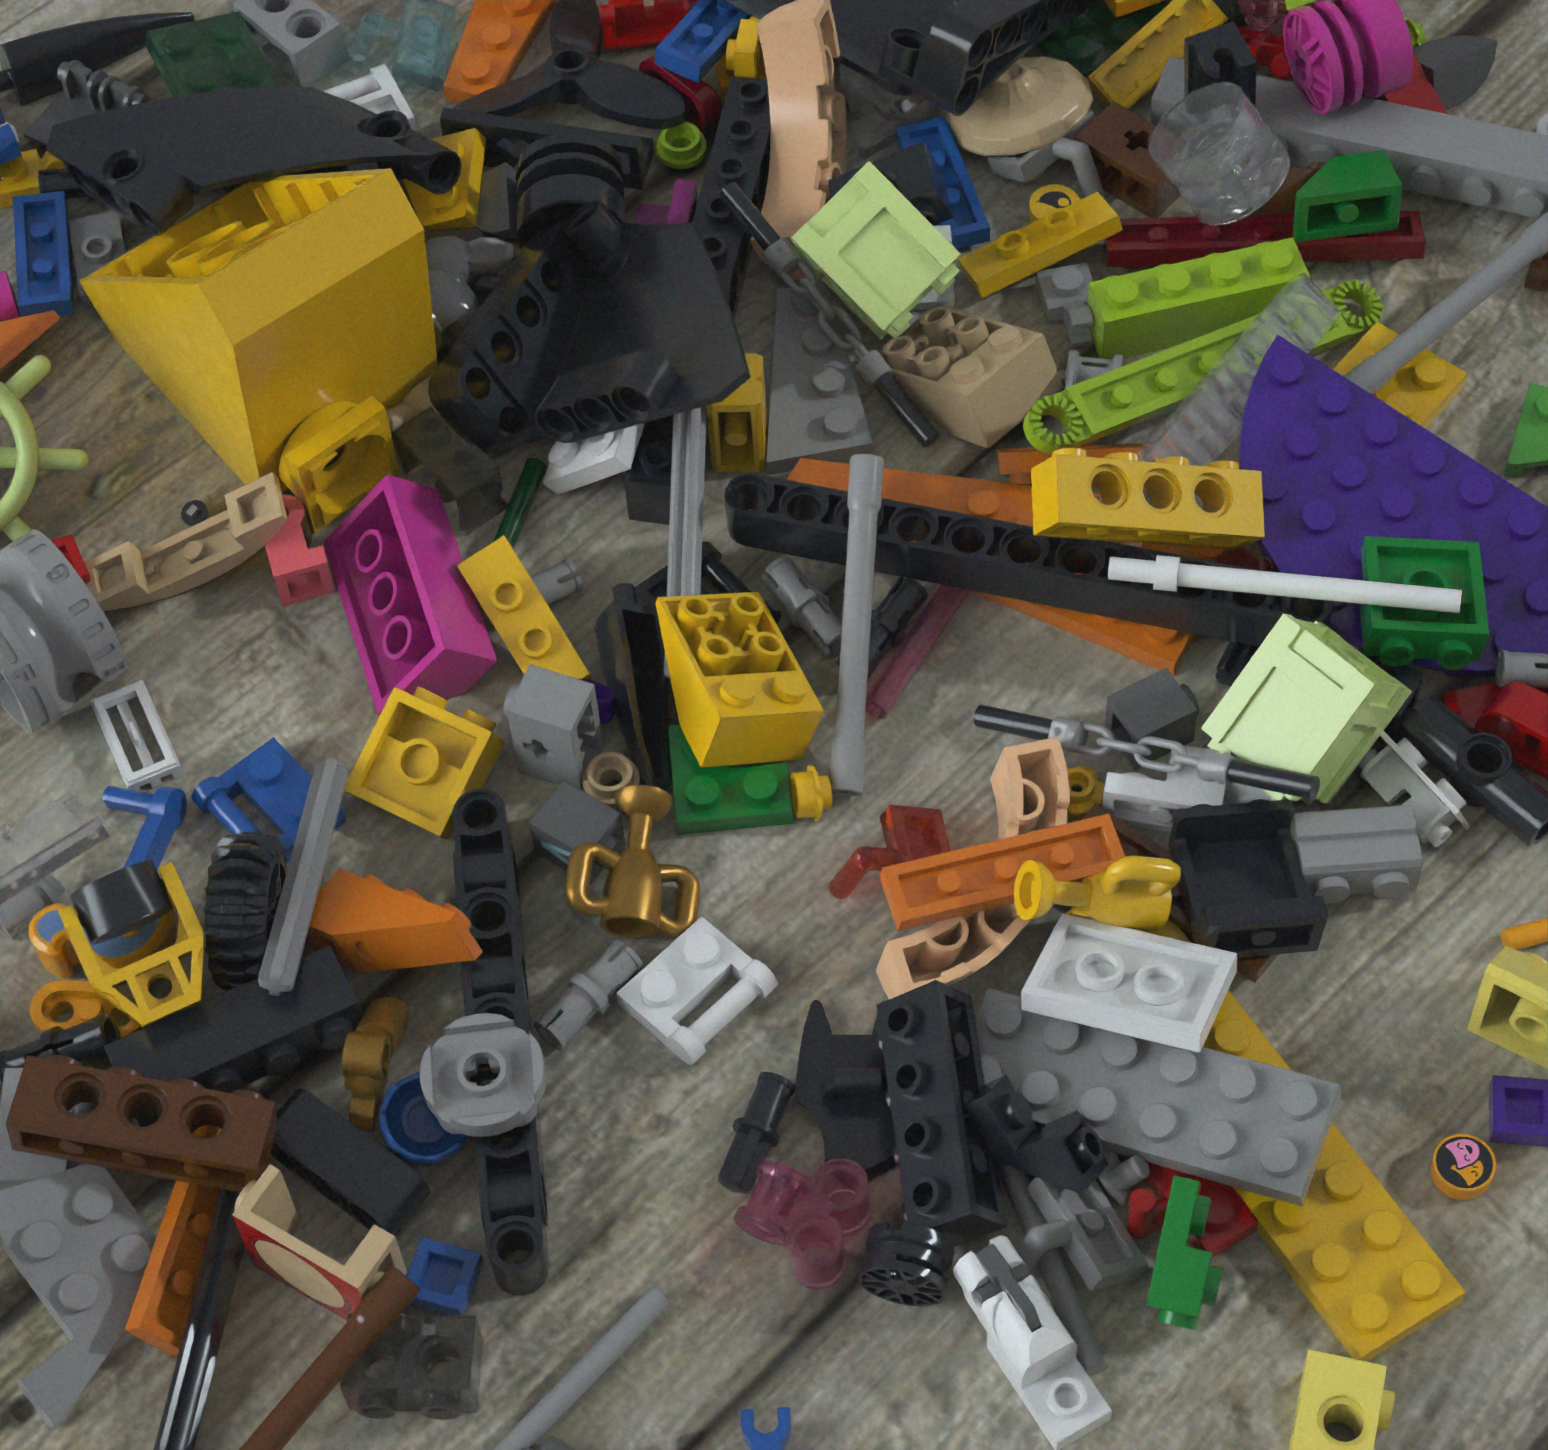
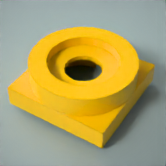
[279,395,400,534]

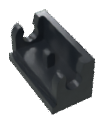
[1184,21,1257,140]

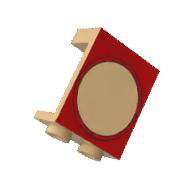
[232,1164,408,1321]

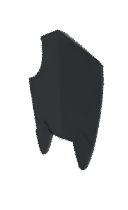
[794,1000,897,1186]

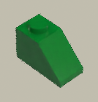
[1293,150,1403,243]

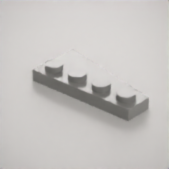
[766,281,873,476]

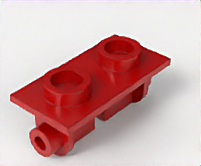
[599,0,698,51]

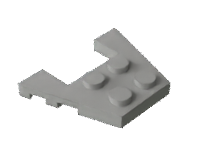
[0,1164,156,1428]

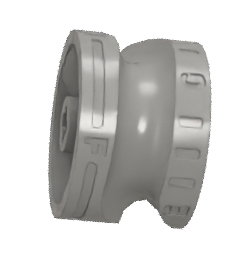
[0,529,129,734]

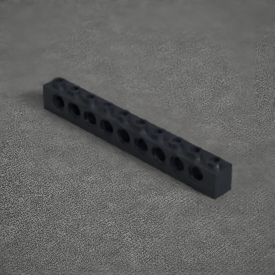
[624,76,770,525]

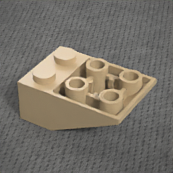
[880,305,1064,448]

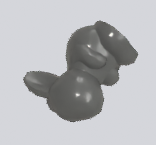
[425,236,515,352]

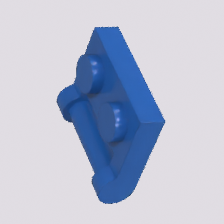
[191,737,346,863]

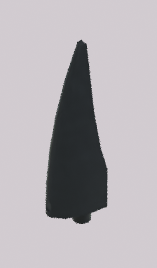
[0,12,195,105]
[594,583,670,813]

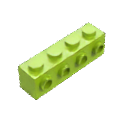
[1087,237,1310,359]

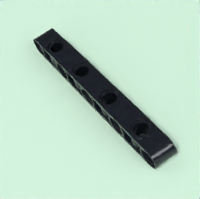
[453,789,549,1296]

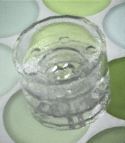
[1148,82,1291,226]

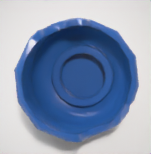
[379,1072,468,1167]

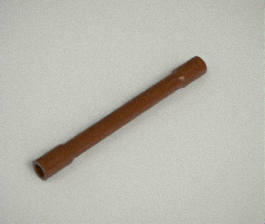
[239,1265,421,1450]

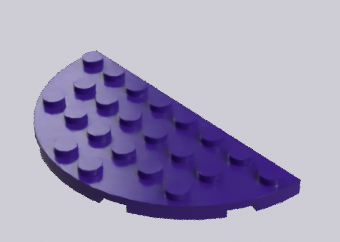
[1238,335,1548,677]

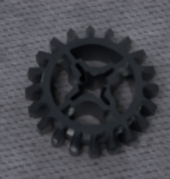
[203,832,288,990]

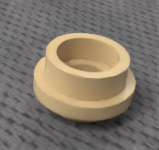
[582,752,640,808]

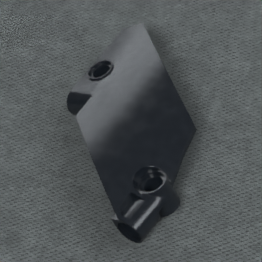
[46,86,462,236]

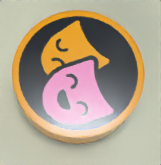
[1430,1134,1496,1200]

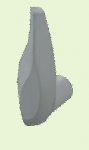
[1096,1150,1150,1206]

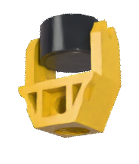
[58,860,205,1028]

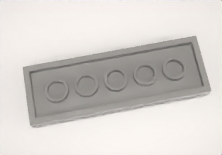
[975,988,1341,1207]

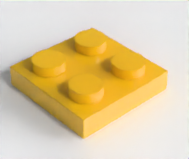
[1333,322,1467,429]

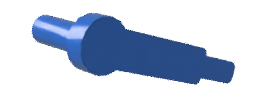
[102,786,187,870]

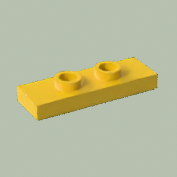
[1086,0,1228,109]
[958,191,1123,298]
[457,536,593,680]

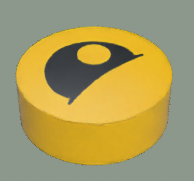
[1029,184,1080,223]

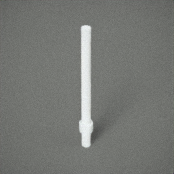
[1108,555,1462,613]

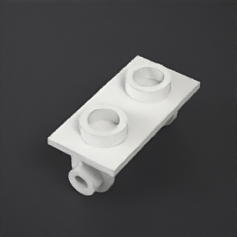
[1358,731,1470,847]

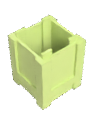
[791,161,961,341]
[1201,613,1412,806]

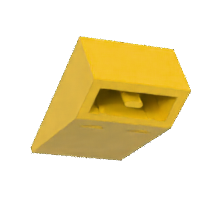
[655,592,824,768]

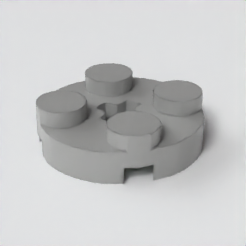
[419,1013,547,1137]

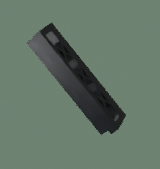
[440,107,654,190]

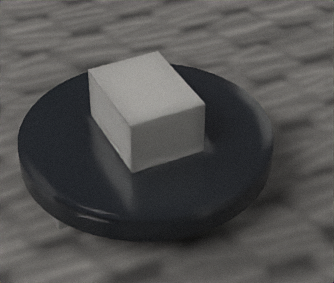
[181,500,208,526]

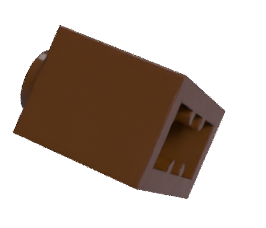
[1073,101,1196,218]

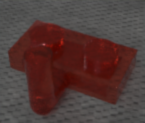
[828,804,951,899]

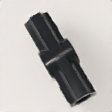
[1397,695,1548,846]

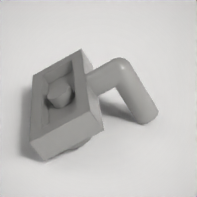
[1016,1177,1149,1292]

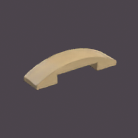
[84,472,288,611]

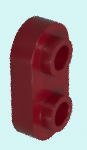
[638,55,721,133]

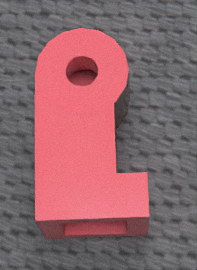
[265,494,336,607]

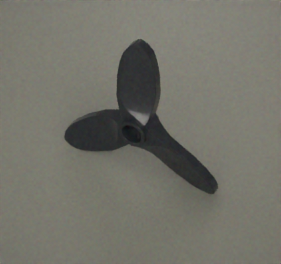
[453,0,686,129]

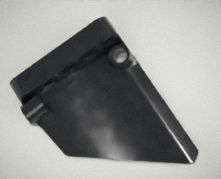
[724,0,1093,116]

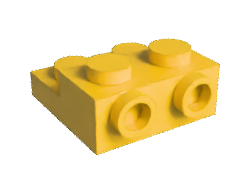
[344,686,506,840]

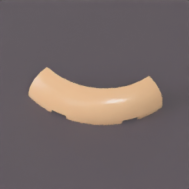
[750,0,847,281]
[876,736,1070,999]

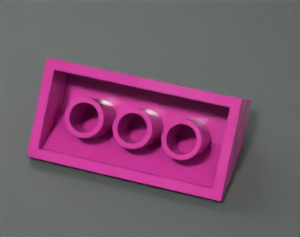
[323,474,497,716]

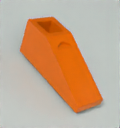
[306,868,483,973]

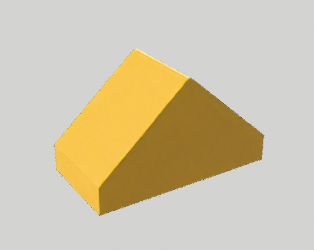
[79,168,438,493]

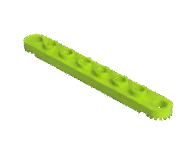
[1023,279,1383,455]

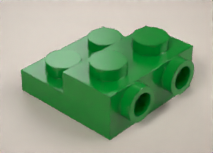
[1360,536,1489,670]
[1146,1175,1223,1330]

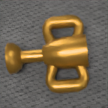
[564,785,701,939]

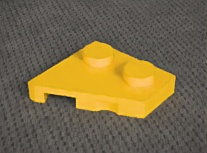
[402,128,486,231]

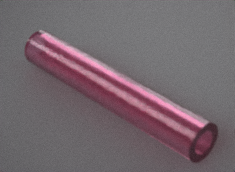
[865,585,969,719]

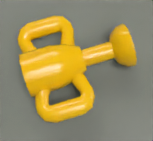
[1014,855,1181,932]

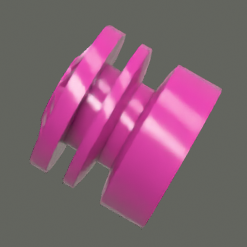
[1283,0,1414,115]

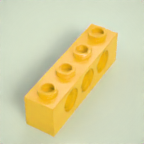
[1031,448,1265,550]

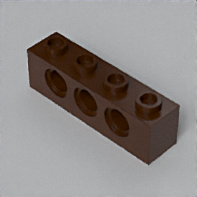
[6,1055,277,1192]

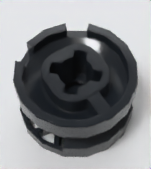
[859,1221,955,1307]

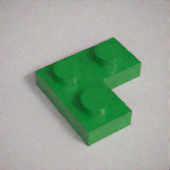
[668,724,793,835]

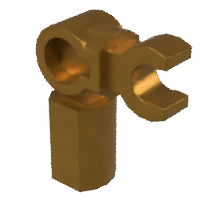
[342,997,407,1132]

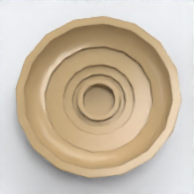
[945,57,1093,156]

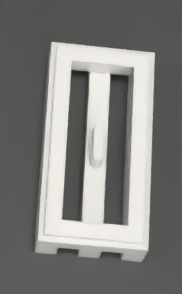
[90,679,184,791]

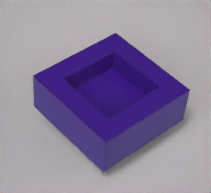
[1489,1075,1548,1147]

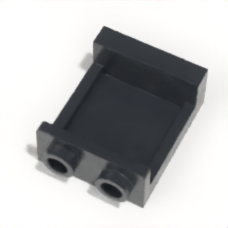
[1168,799,1329,958]

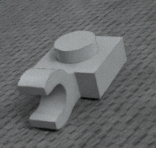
[1035,262,1094,348]

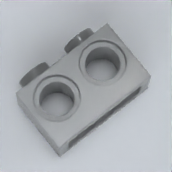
[233,0,348,87]

